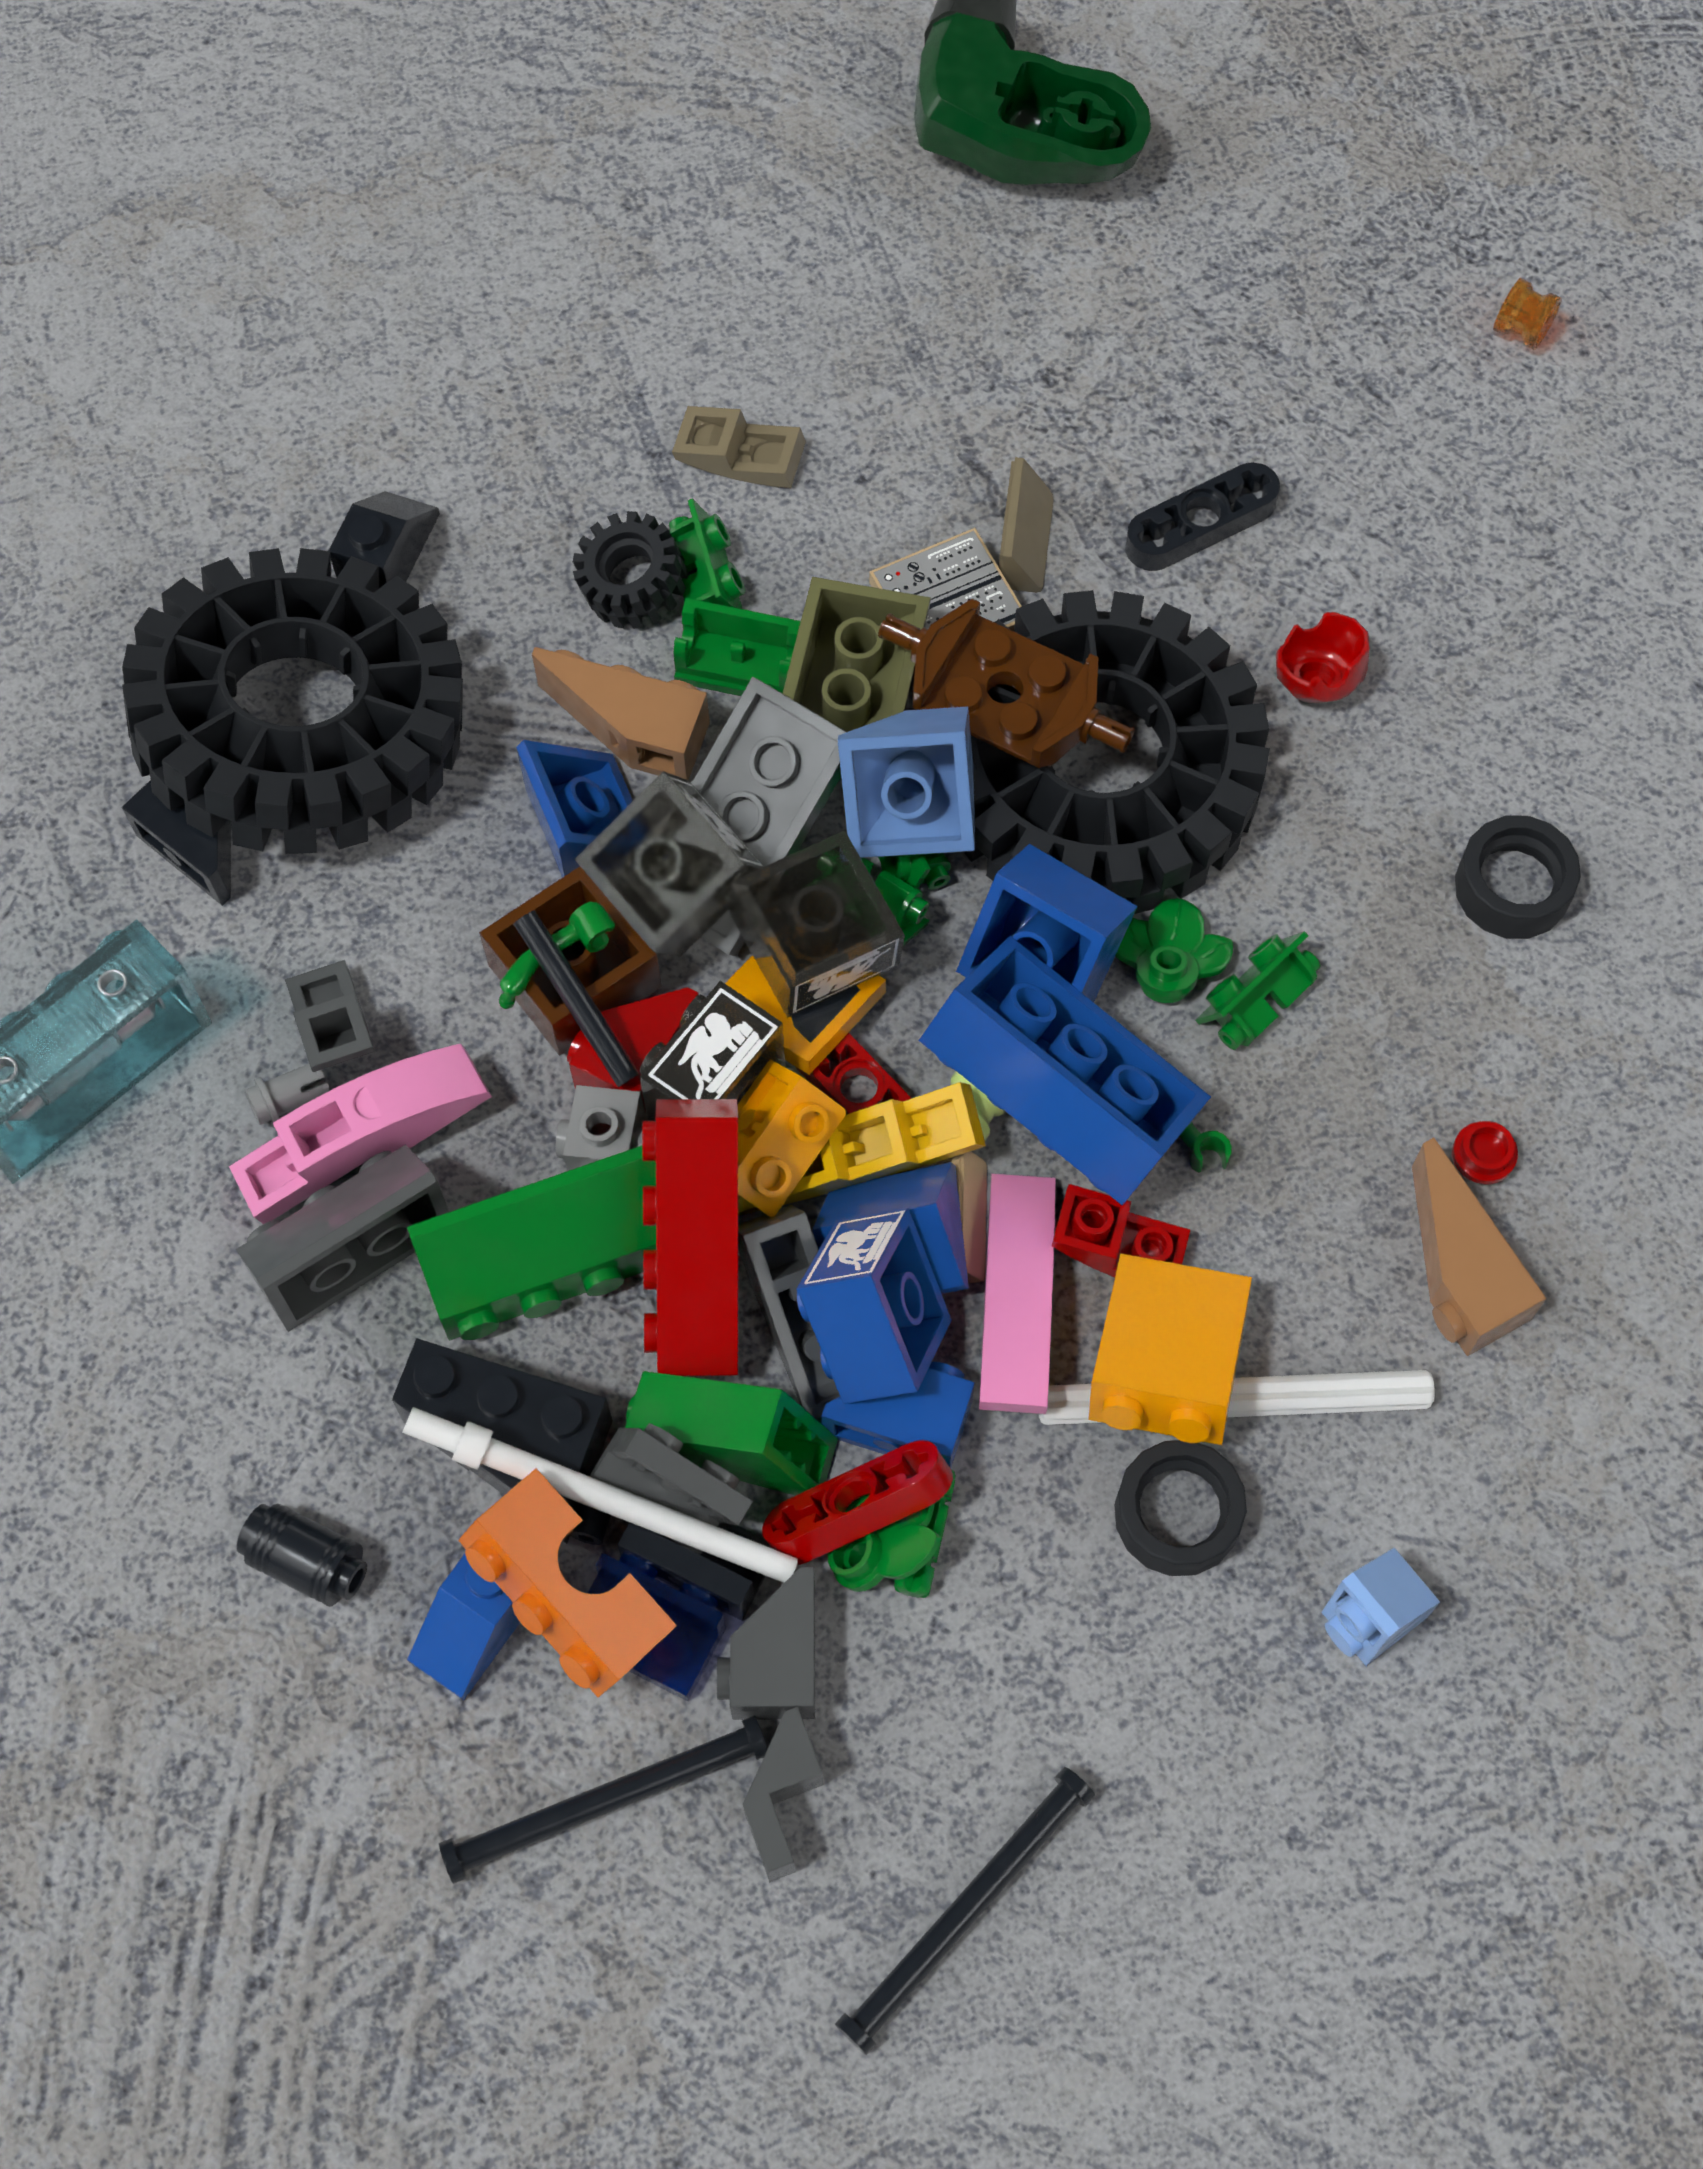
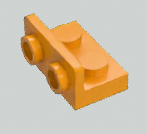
[738,1059,846,1217]

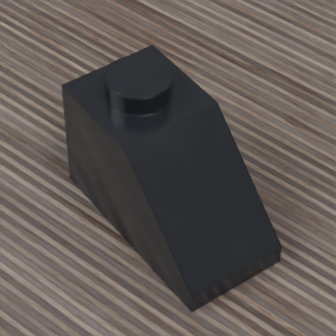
[328,491,440,588]
[121,780,231,906]

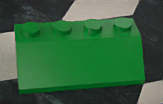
[407,1145,656,1341]

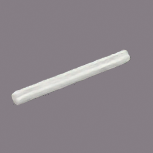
[1038,1370,1435,1425]

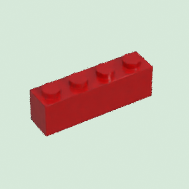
[642,1099,738,1376]

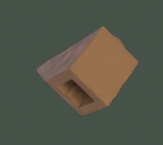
[532,647,710,783]

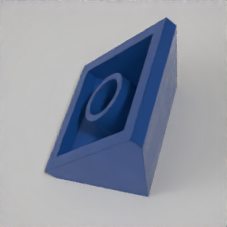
[516,740,654,879]
[812,1162,969,1294]

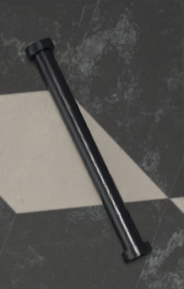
[438,1715,768,1884]
[835,1767,1095,2055]

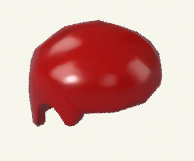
[1276,612,1370,703]

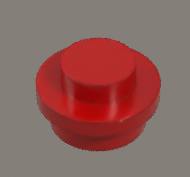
[1452,1121,1518,1184]

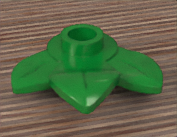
[1115,898,1233,1003]
[828,1494,941,1592]

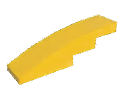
[738,1082,986,1216]

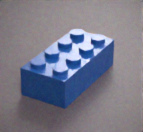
[918,936,1211,1205]

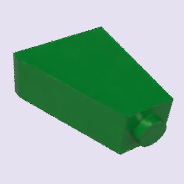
[625,1371,838,1496]

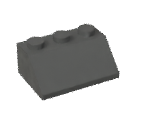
[236,1144,449,1332]

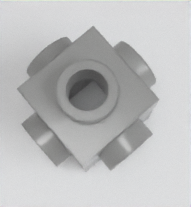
[556,1085,647,1171]

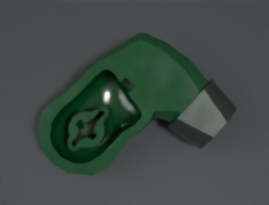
[914,0,1151,185]

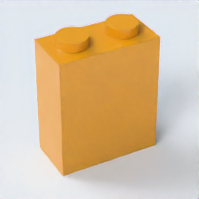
[1088,1254,1252,1445]

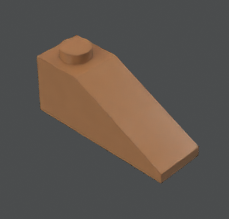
[1412,1137,1546,1356]

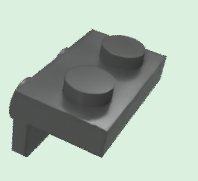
[590,1423,753,1555]

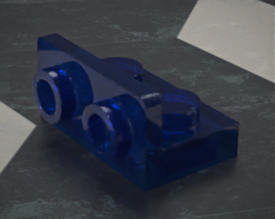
[588,1553,726,1701]

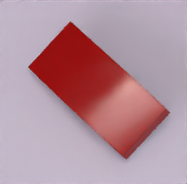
[1051,1184,1190,1277]

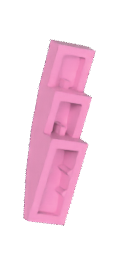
[979,1174,1056,1414]

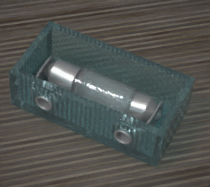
[0,919,212,1184]

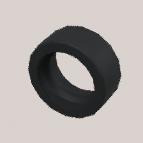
[1455,815,1581,939]
[1114,1440,1247,1576]

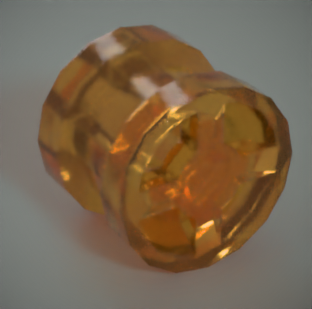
[1493,278,1562,350]

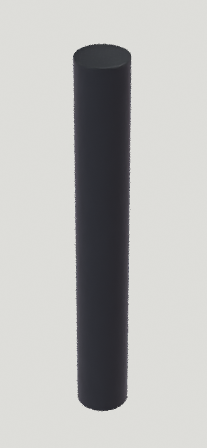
[514,910,640,1088]

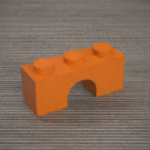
[458,1468,677,1697]

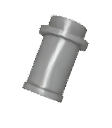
[245,1064,330,1125]

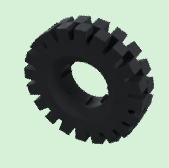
[122,548,463,854]
[964,590,1270,914]

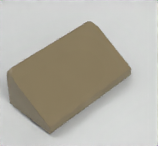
[999,457,1054,593]

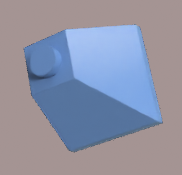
[838,707,975,858]

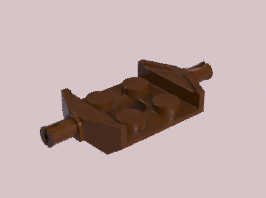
[878,598,1135,768]

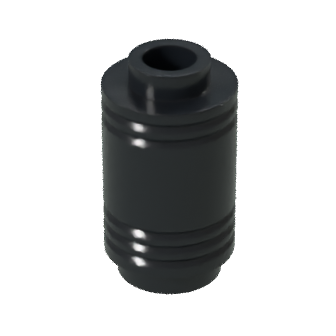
[237,1503,367,1607]

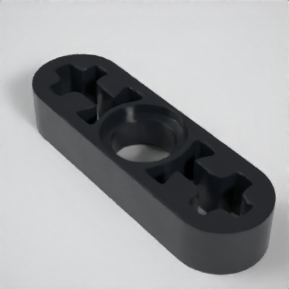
[1125,462,1280,571]

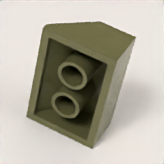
[783,577,931,732]

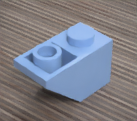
[1322,1547,1440,1666]

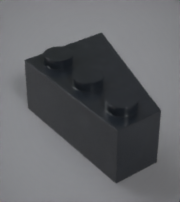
[392,1338,613,1544]

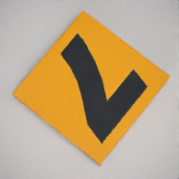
[709,920,886,1075]

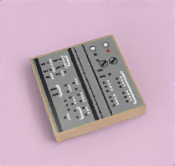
[869,528,1022,631]

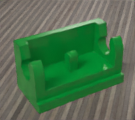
[673,598,801,696]

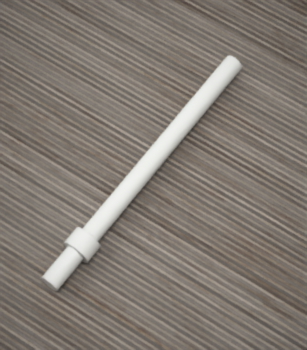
[402,1407,798,1583]

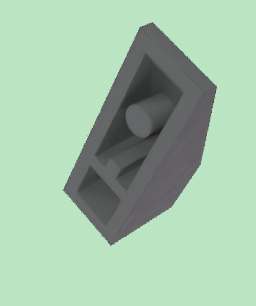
[738,1205,840,1419]

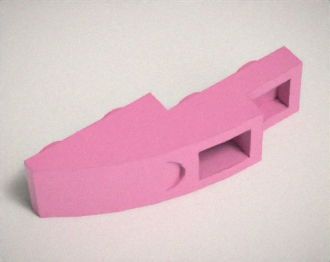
[229,1044,492,1224]

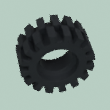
[572,511,688,629]

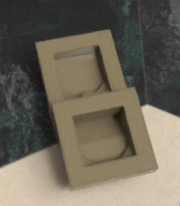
[672,406,806,488]

